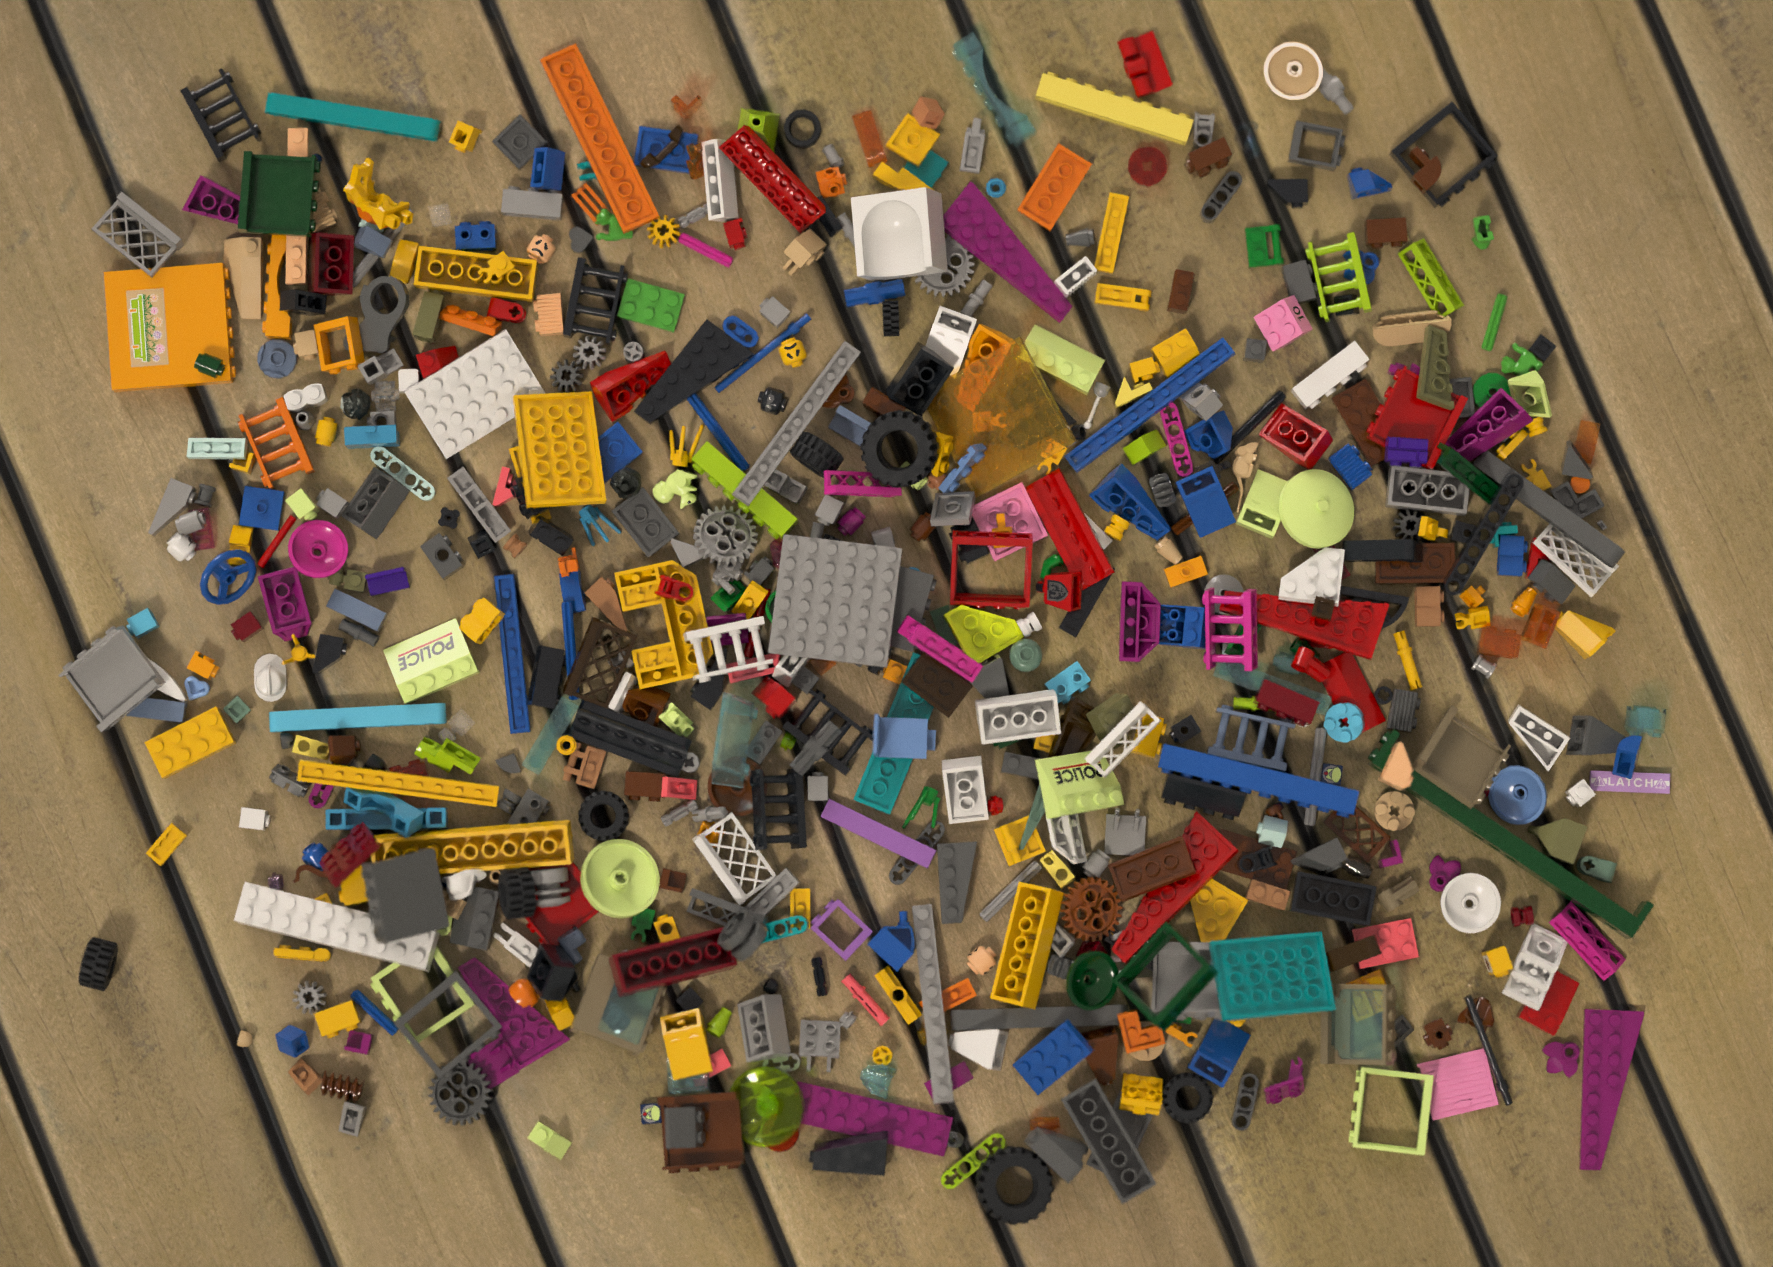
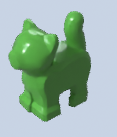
[595,209,633,241]
[1472,215,1494,250]
[1501,343,1543,376]

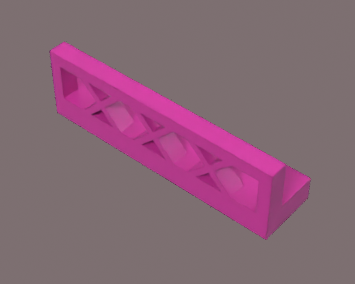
[824,470,902,497]
[1549,902,1626,981]

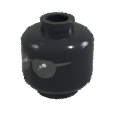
[757,387,788,415]

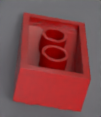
[1258,403,1333,470]
[1516,971,1580,1036]

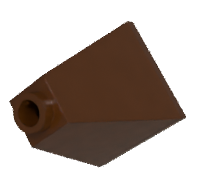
[1080,1025,1118,1086]

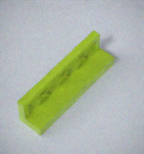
[1398,238,1465,317]

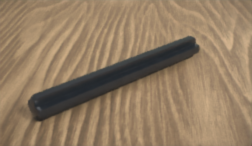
[1211,390,1286,464]

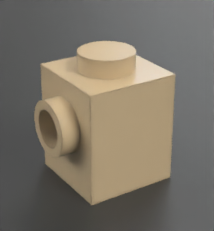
[293,330,319,361]

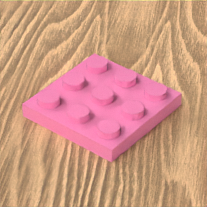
[972,482,1048,562]

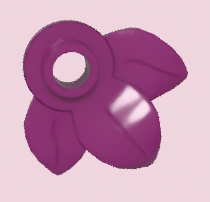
[1429,855,1461,892]
[1542,1041,1580,1078]

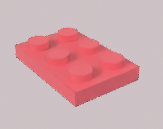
[1352,918,1419,969]

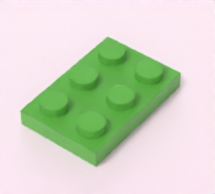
[617,278,685,333]

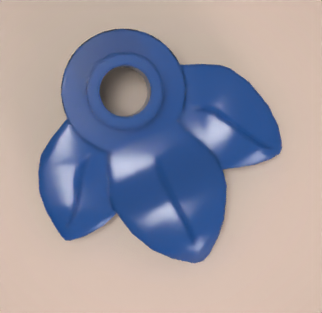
[1343,250,1379,285]

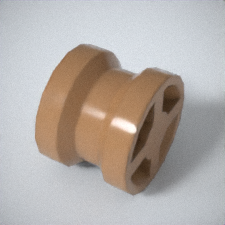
[503,534,528,559]

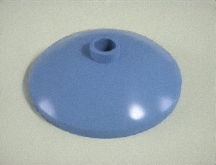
[1488,766,1547,825]

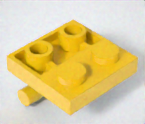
[994,815,1046,866]
[1119,1073,1163,1115]

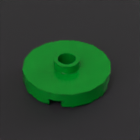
[1472,373,1511,409]

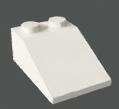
[942,756,989,824]

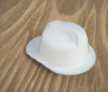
[254,654,286,702]
[441,869,486,901]

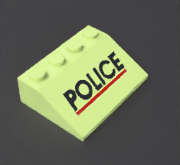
[383,618,480,705]
[1035,750,1124,819]

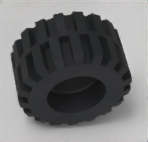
[790,432,844,478]
[578,791,629,841]
[498,867,536,920]
[78,937,118,991]
[1162,1073,1213,1123]

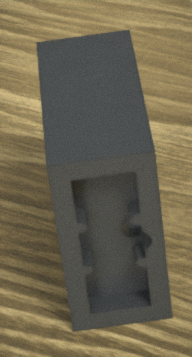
[1288,121,1345,171]

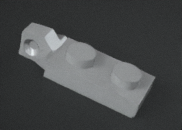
[960,118,985,174]

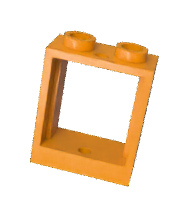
[314,316,365,375]

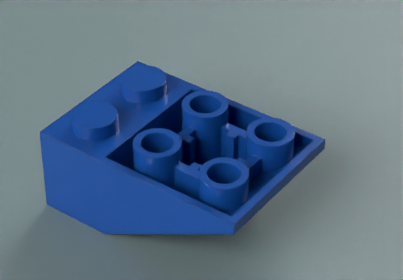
[1176,466,1236,538]
[1158,604,1206,649]
[1186,1019,1251,1088]

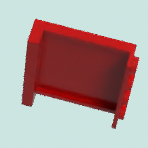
[1366,366,1468,470]
[525,862,599,946]

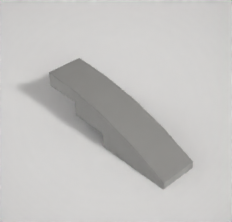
[447,466,511,543]

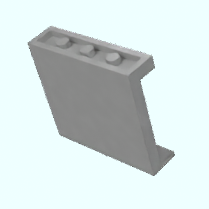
[59,626,166,732]
[1151,942,1222,1020]

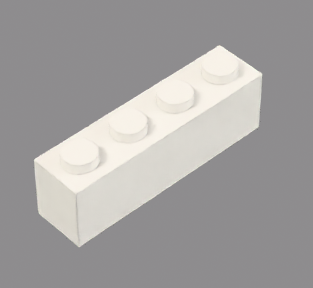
[701,139,739,222]
[1291,341,1369,409]

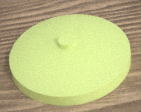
[1279,469,1354,549]
[580,839,660,918]

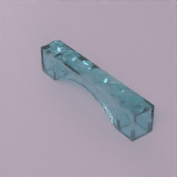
[952,32,1036,147]

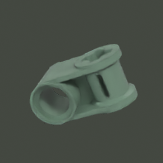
[1576,856,1617,883]

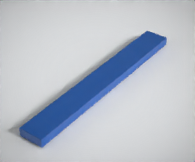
[494,574,531,734]

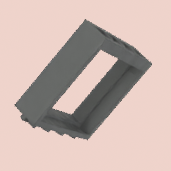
[394,971,502,1078]

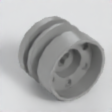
[530,867,571,908]

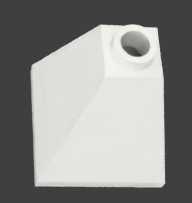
[949,1029,1009,1071]

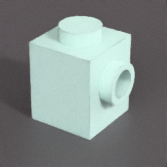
[1256,815,1288,848]

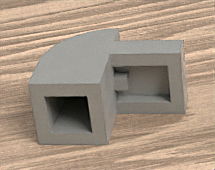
[358,348,404,385]

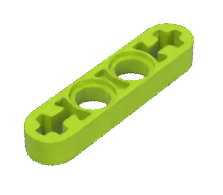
[941,1133,1006,1189]

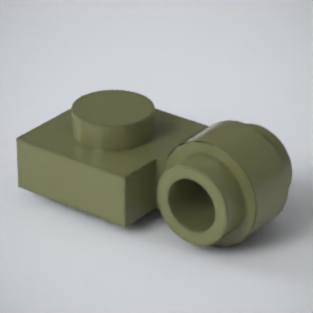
[327,569,368,593]

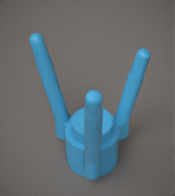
[578,504,621,546]

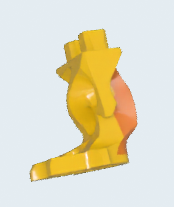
[343,157,414,230]

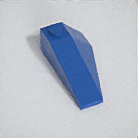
[1089,464,1171,540]

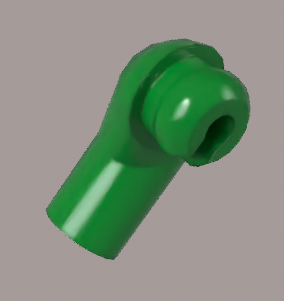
[1040,554,1064,579]

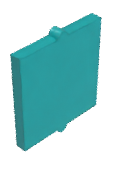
[904,150,949,188]

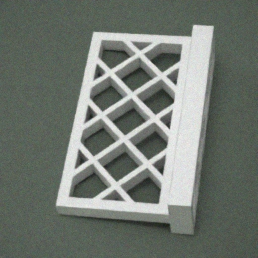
[1533,524,1619,597]
[692,812,777,906]

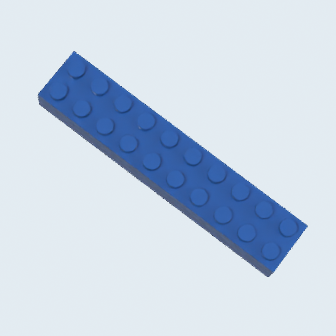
[1158,744,1359,818]

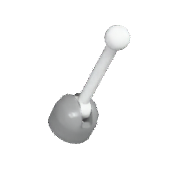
[1084,382,1111,429]

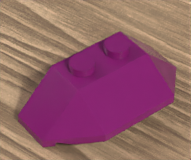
[1119,581,1161,662]

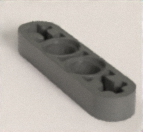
[889,821,945,885]

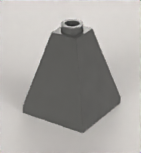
[968,653,1009,699]
[1566,715,1625,755]

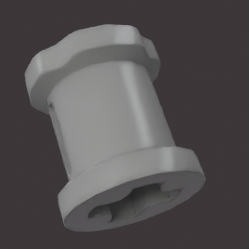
[1471,654,1497,679]

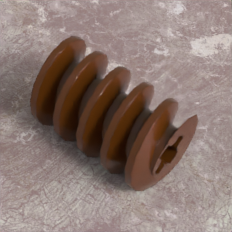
[320,1070,364,1103]

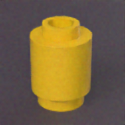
[315,417,338,447]

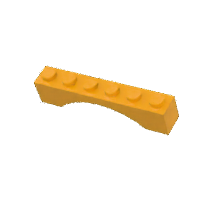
[262,235,293,340]

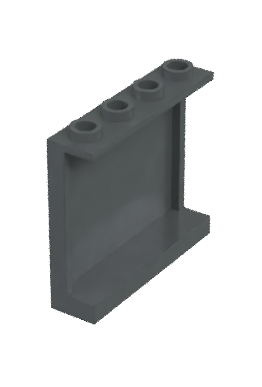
[890,566,937,652]
[362,848,450,943]

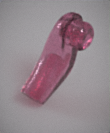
[770,540,782,569]

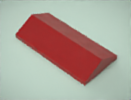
[1322,652,1386,733]

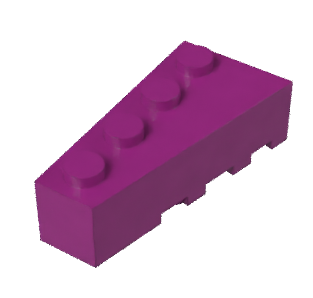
[182,175,240,224]

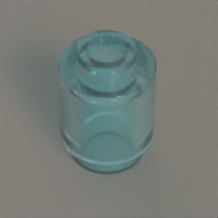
[1272,651,1299,675]

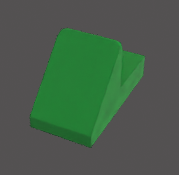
[710,580,746,612]

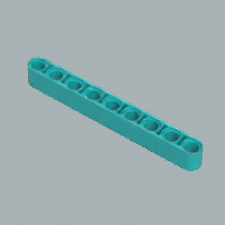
[264,93,441,141]

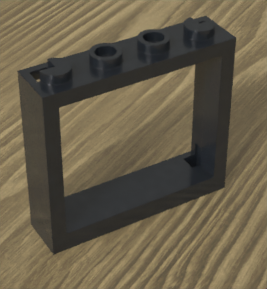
[1390,102,1498,208]

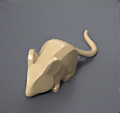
[1232,442,1258,512]

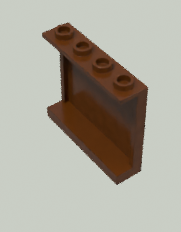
[657,1091,745,1173]

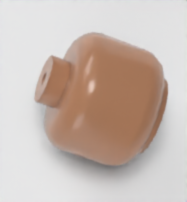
[927,472,947,490]

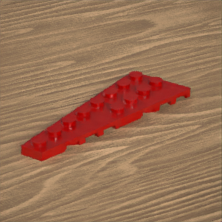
[1219,591,1389,660]
[1111,811,1239,965]

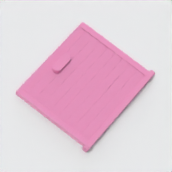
[1417,1048,1499,1120]

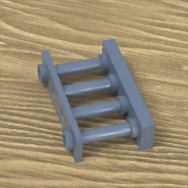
[1207,705,1296,772]

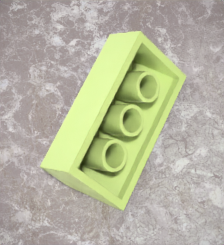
[1017,325,1105,395]

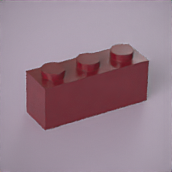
[1253,679,1320,727]

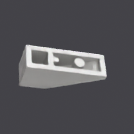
[148,478,196,536]

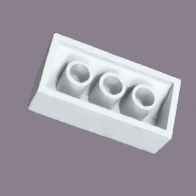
[975,689,1061,744]

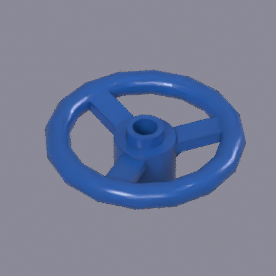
[200,549,257,605]

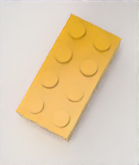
[144,707,236,779]

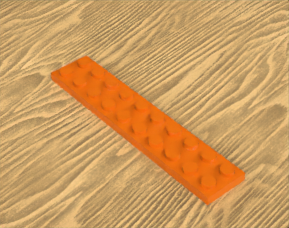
[540,43,659,234]

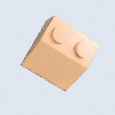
[1378,742,1414,790]

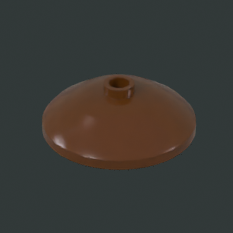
[708,756,767,816]

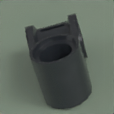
[1237,846,1277,874]

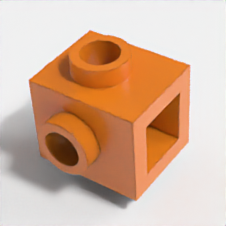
[815,167,847,198]

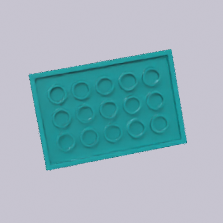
[1208,931,1336,1021]

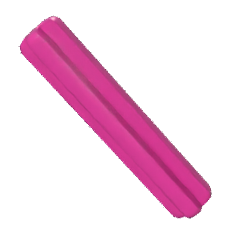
[678,233,733,268]

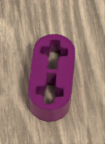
[309,783,335,809]

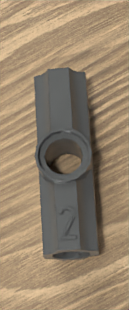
[789,720,842,776]

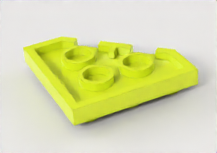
[943,605,1024,663]

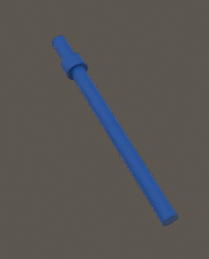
[714,313,812,393]

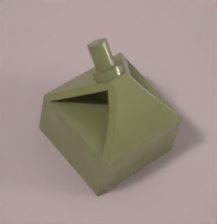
[1528,818,1587,865]

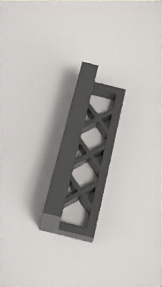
[686,888,769,926]

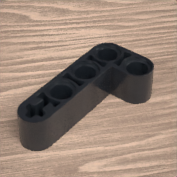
[1342,539,1423,563]

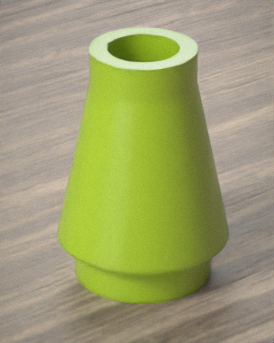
[706,1007,732,1038]

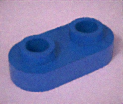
[723,316,758,348]

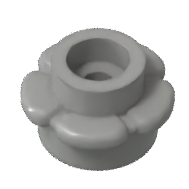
[839,1011,857,1030]

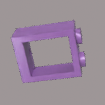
[810,899,873,961]

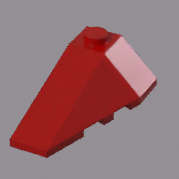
[416,346,459,379]
[590,351,671,422]

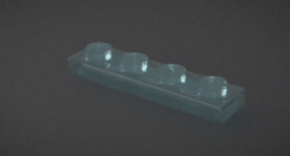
[522,697,579,775]

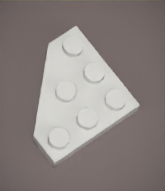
[1279,547,1345,607]

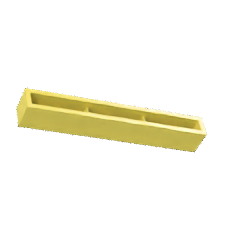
[1035,72,1193,145]

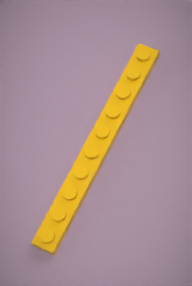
[297,760,499,807]

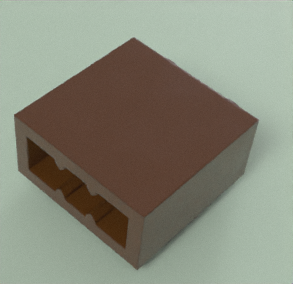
[1184,137,1232,178]

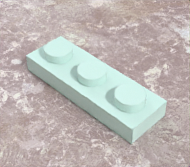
[187,438,248,459]

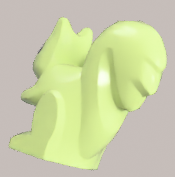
[652,469,697,509]

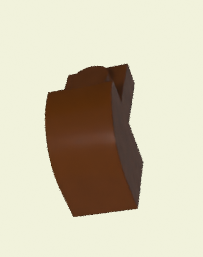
[1408,146,1441,195]

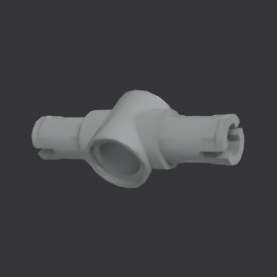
[1319,68,1354,115]

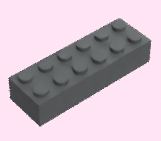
[1061,1079,1157,1204]

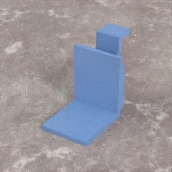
[873,714,936,759]

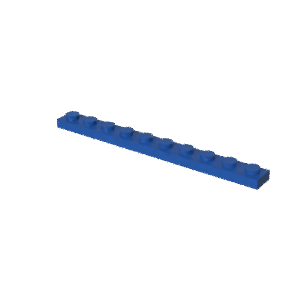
[1064,338,1235,473]

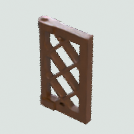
[1323,806,1391,863]

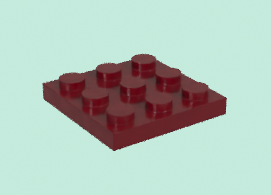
[319,822,380,888]

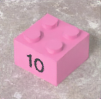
[1254,295,1313,352]

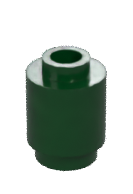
[194,353,225,378]

